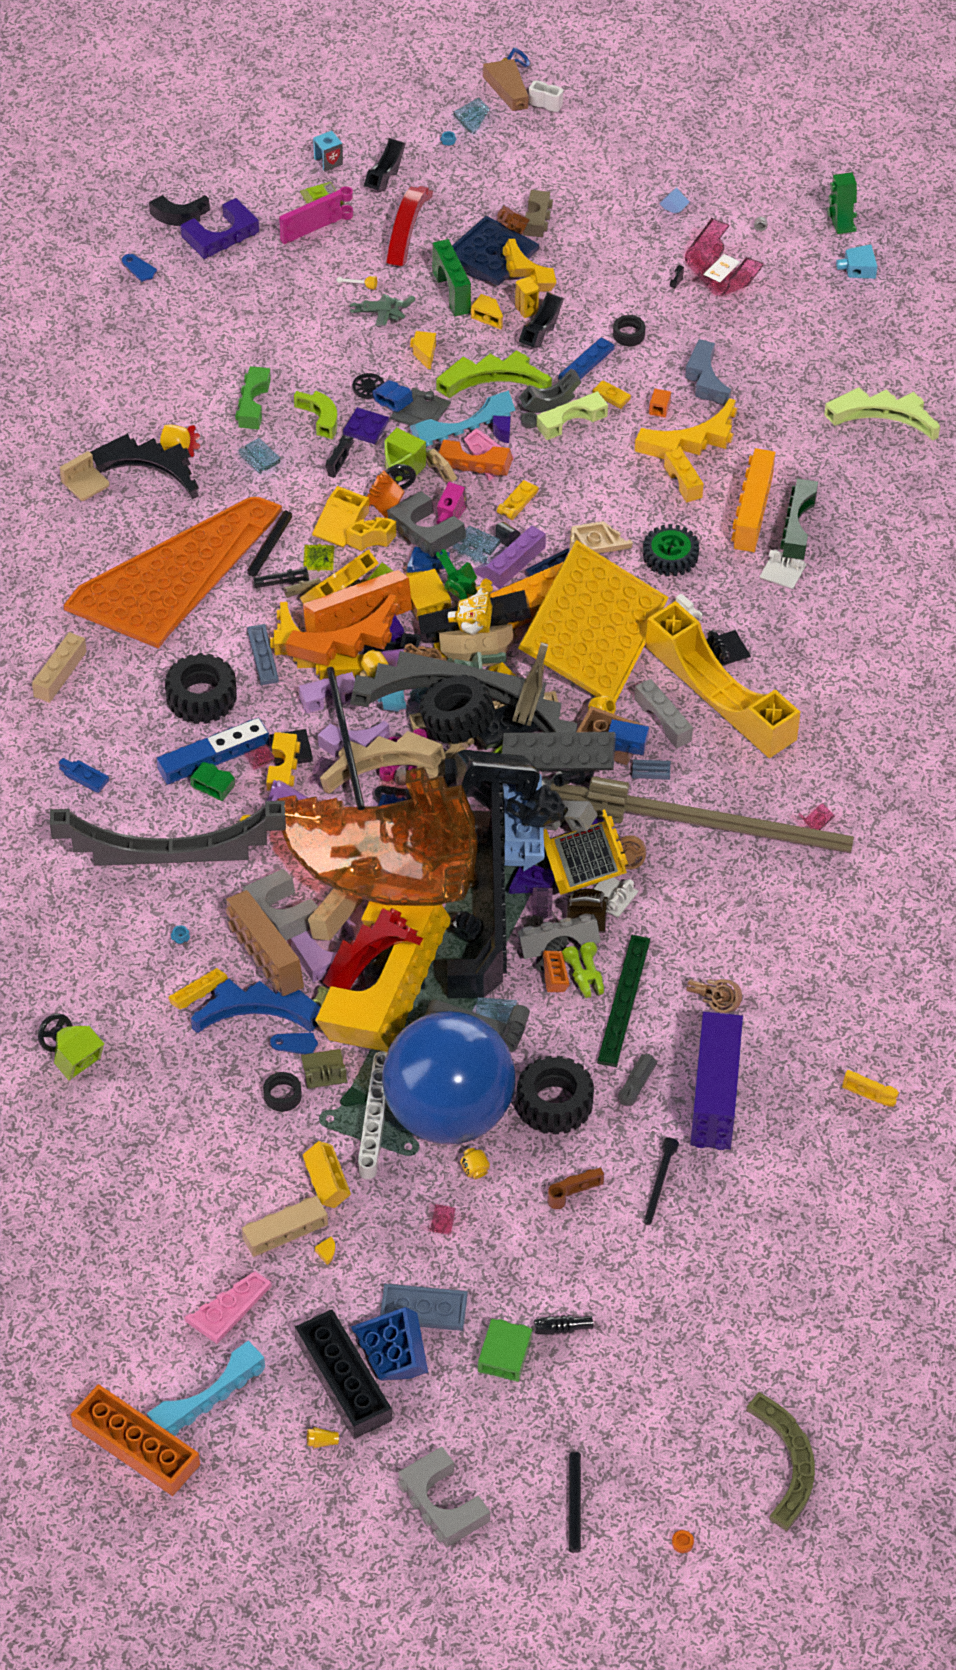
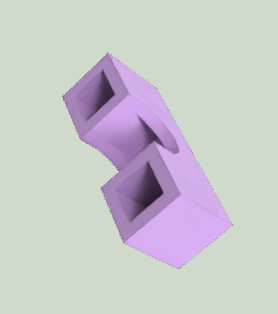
[299,672,355,714]

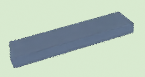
[247,624,279,685]

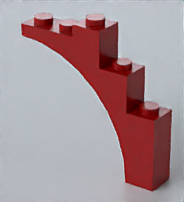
[323,908,423,990]

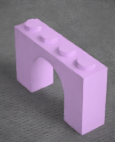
[291,908,364,982]

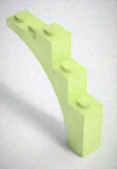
[824,387,940,440]

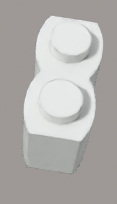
[529,81,563,112]

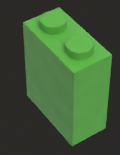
[478,1319,532,1382]

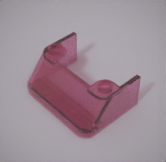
[685,218,764,297]

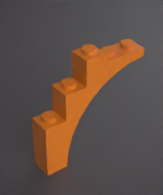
[285,594,400,666]

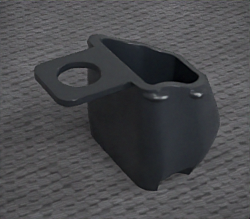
[506,785,565,827]

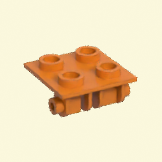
[367,470,405,518]

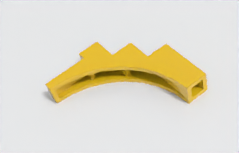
[635,398,738,459]
[270,602,364,680]

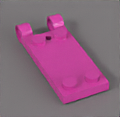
[279,186,353,244]

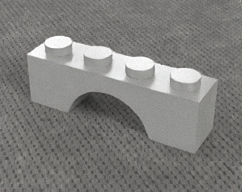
[635,679,693,749]
[517,914,601,959]

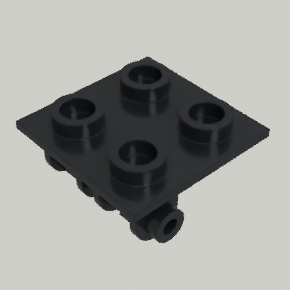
[706,630,751,666]

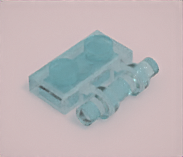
[453,525,500,563]

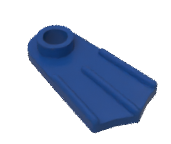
[122,254,157,282]
[270,1033,318,1054]

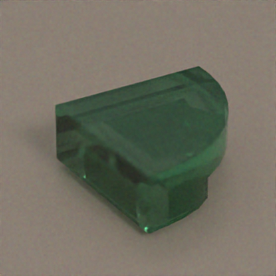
[340,1086,368,1107]

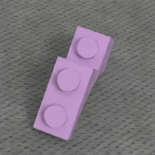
[318,721,390,757]

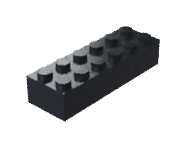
[295,1309,392,1439]

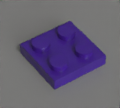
[343,407,389,445]

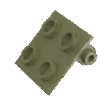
[301,1049,348,1089]

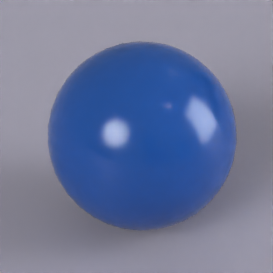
[382,1011,515,1145]

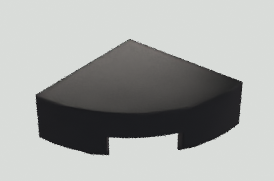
[670,265,684,289]

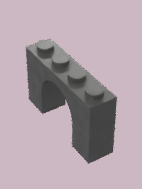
[387,491,466,557]

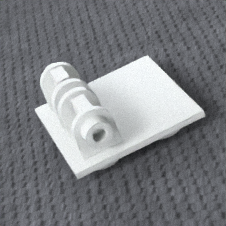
[759,549,806,589]
[594,878,639,918]

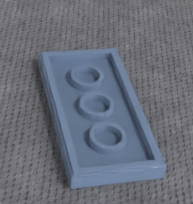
[380,1283,468,1331]

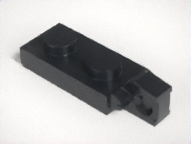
[325,435,354,478]

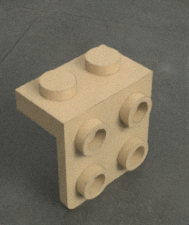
[59,451,110,501]

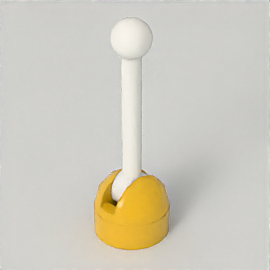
[336,276,377,290]

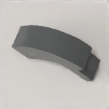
[519,369,582,413]

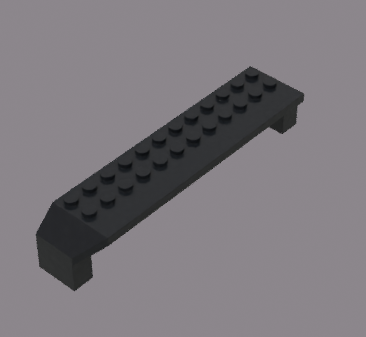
[445,759,507,999]

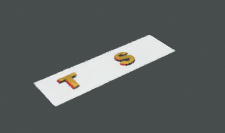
[703,254,740,282]

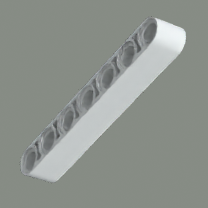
[358,1051,387,1179]

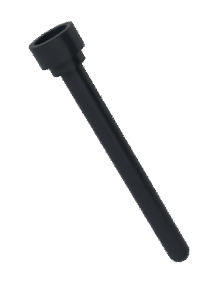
[644,1137,679,1225]

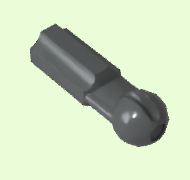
[618,1053,657,1106]

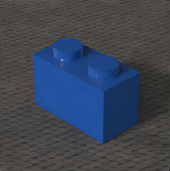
[609,719,649,756]

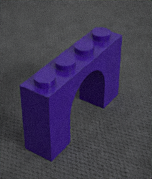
[181,198,259,259]

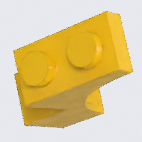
[503,239,557,292]

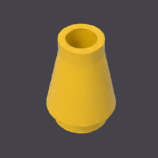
[307,1427,339,1449]

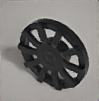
[352,373,384,399]

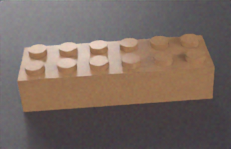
[225,890,304,996]

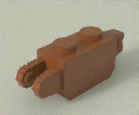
[497,205,530,235]

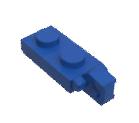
[59,758,109,793]

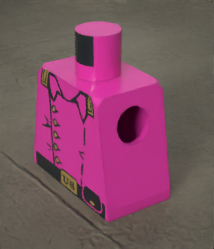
[436,482,467,525]

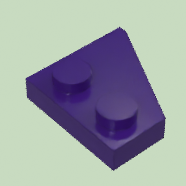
[509,865,556,894]

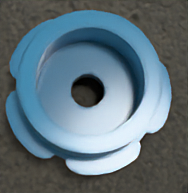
[440,131,457,146]
[171,925,190,944]

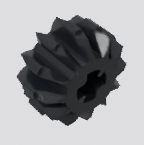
[450,911,484,942]

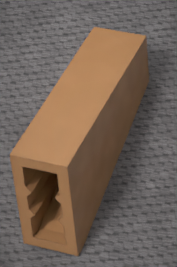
[483,59,528,111]

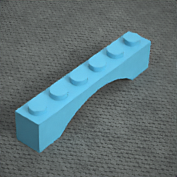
[410,390,515,447]
[147,1340,265,1436]

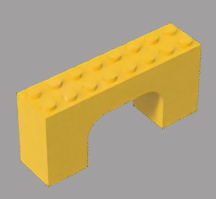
[315,887,451,1052]

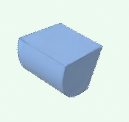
[659,187,690,213]

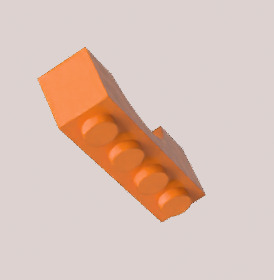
[439,440,513,476]

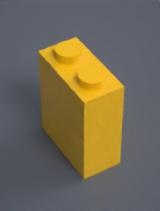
[408,569,451,621]

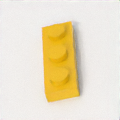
[168,968,228,1010]

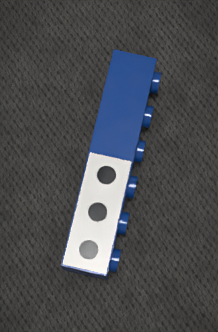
[157,717,269,785]

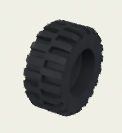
[165,653,237,724]
[419,675,495,744]
[516,1056,594,1135]

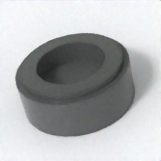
[521,412,537,429]

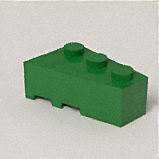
[827,172,857,234]

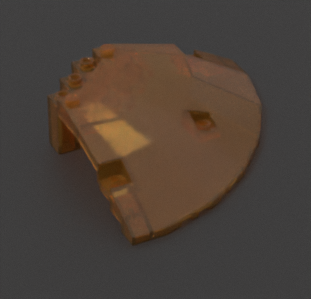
[277,767,477,906]

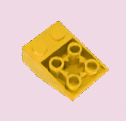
[312,486,369,548]

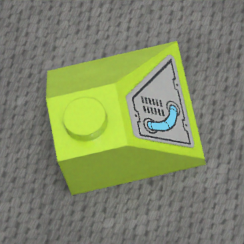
[300,181,344,205]

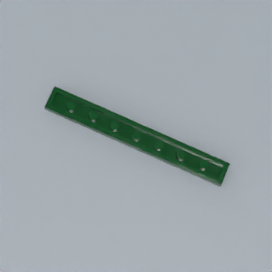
[597,934,651,1068]

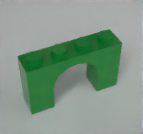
[432,239,471,317]

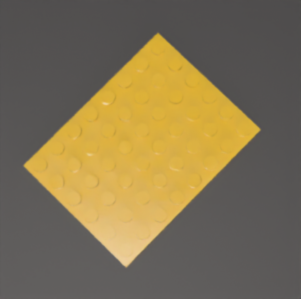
[518,540,669,703]

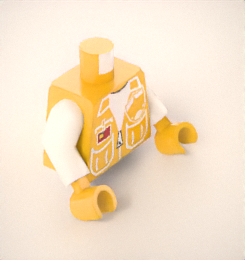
[448,578,493,635]

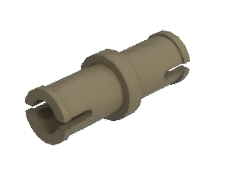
[284,577,321,598]

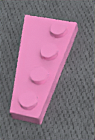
[184,1271,272,1344]

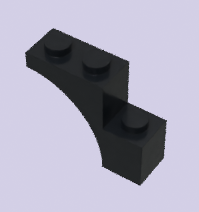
[364,138,406,191]
[519,292,564,348]

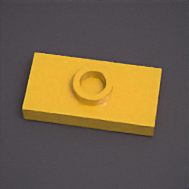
[593,380,631,409]

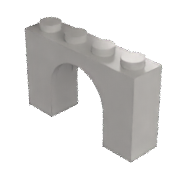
[243,868,318,940]
[397,1447,491,1548]

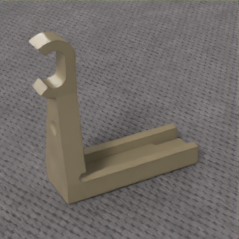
[512,642,548,726]

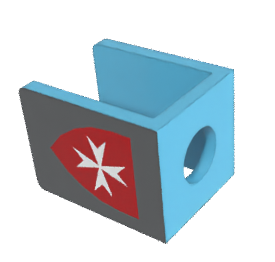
[313,131,343,172]

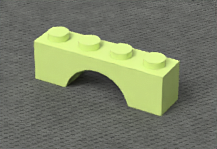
[536,391,608,440]

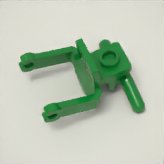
[436,549,478,600]

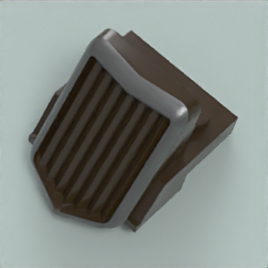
[567,888,608,933]

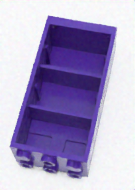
[690,1011,743,1150]

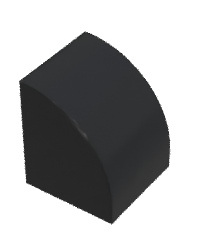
[495,522,521,547]

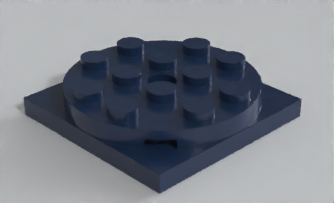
[452,215,539,286]

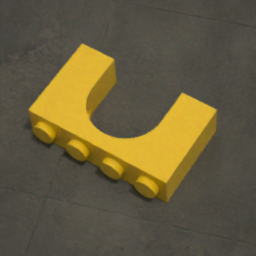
[300,549,379,604]

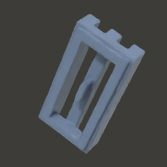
[632,759,671,780]

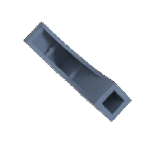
[685,339,731,404]

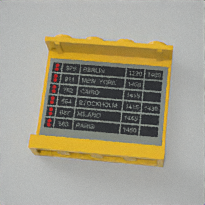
[543,809,628,895]

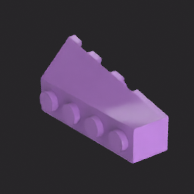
[473,525,546,589]

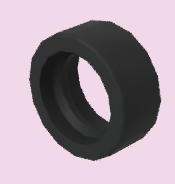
[613,315,646,347]
[263,1072,302,1112]

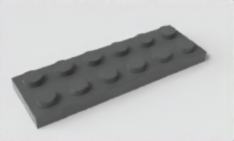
[502,732,616,771]

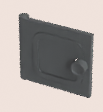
[390,388,451,426]

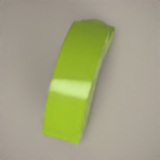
[294,391,338,440]

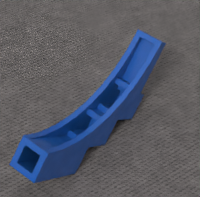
[191,979,321,1033]

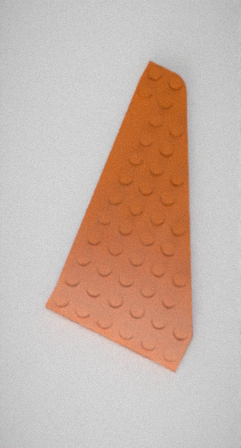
[63,497,282,649]

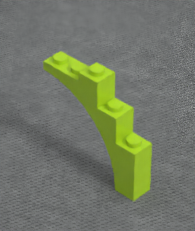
[436,350,552,399]

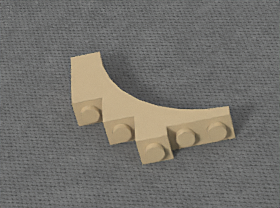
[320,731,446,794]

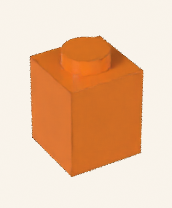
[649,388,672,418]

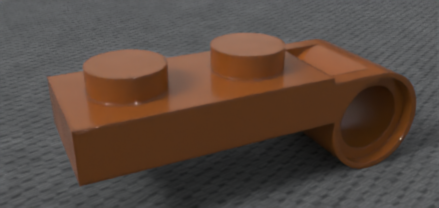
[548,1167,604,1209]

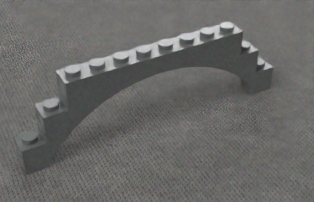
[350,651,577,733]
[50,801,286,866]

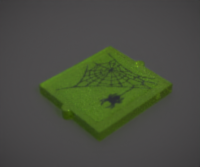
[303,544,334,572]

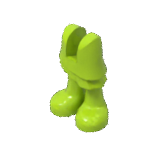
[562,942,604,998]

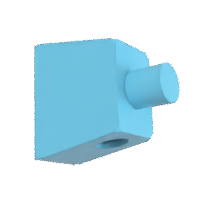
[836,244,878,279]

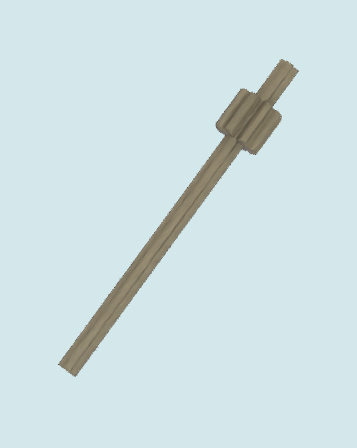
[550,776,854,853]

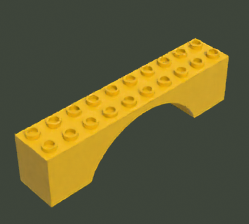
[646,601,801,759]

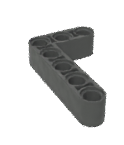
[424,1000,530,1052]

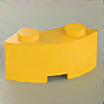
[346,517,396,551]

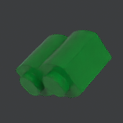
[190,762,235,801]

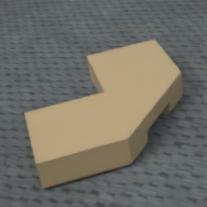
[426,448,457,482]

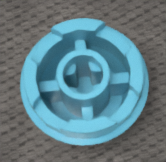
[378,690,407,712]

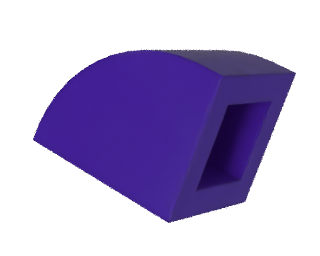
[493,415,511,443]

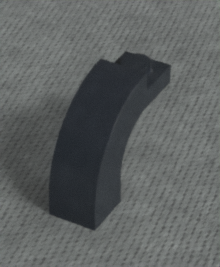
[149,195,210,226]

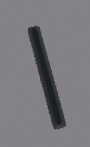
[247,510,292,577]
[569,1452,581,1553]

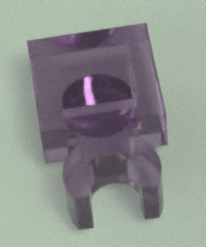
[310,756,336,788]

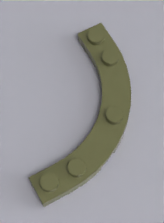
[746,1392,815,1531]

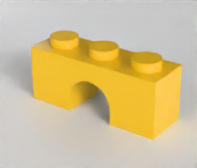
[664,448,704,503]
[266,732,301,791]

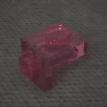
[249,745,274,770]

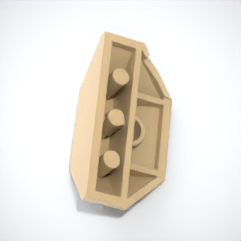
[439,624,514,666]

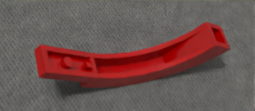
[386,186,433,266]

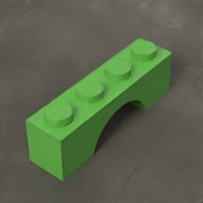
[235,366,271,430]

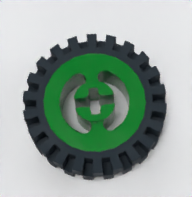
[643,524,699,577]

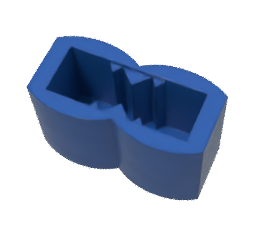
[372,380,413,412]

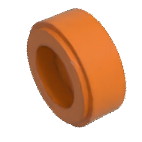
[672,1530,694,1553]

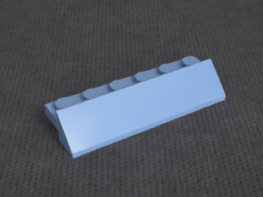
[502,774,544,871]

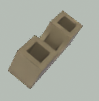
[523,190,553,238]

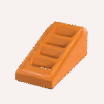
[543,950,570,992]

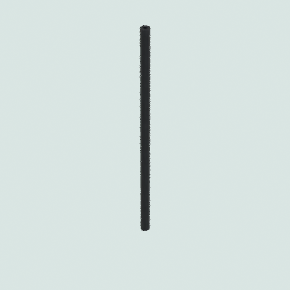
[327,667,365,811]

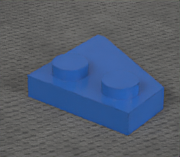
[407,547,450,573]

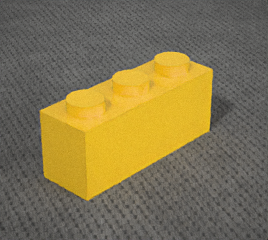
[302,1141,351,1208]

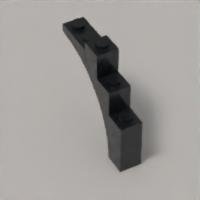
[90,433,199,499]

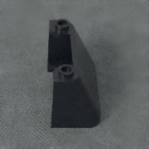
[453,750,540,800]

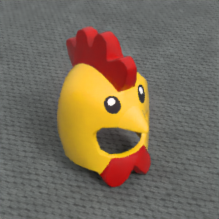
[160,424,201,457]

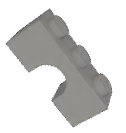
[543,801,597,831]

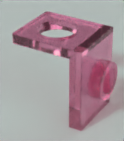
[798,803,835,830]
[428,1204,456,1235]

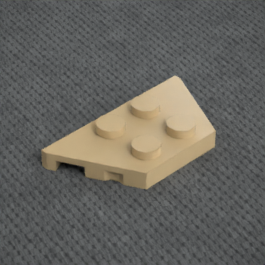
[569,521,633,554]

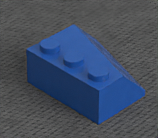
[351,1307,428,1381]

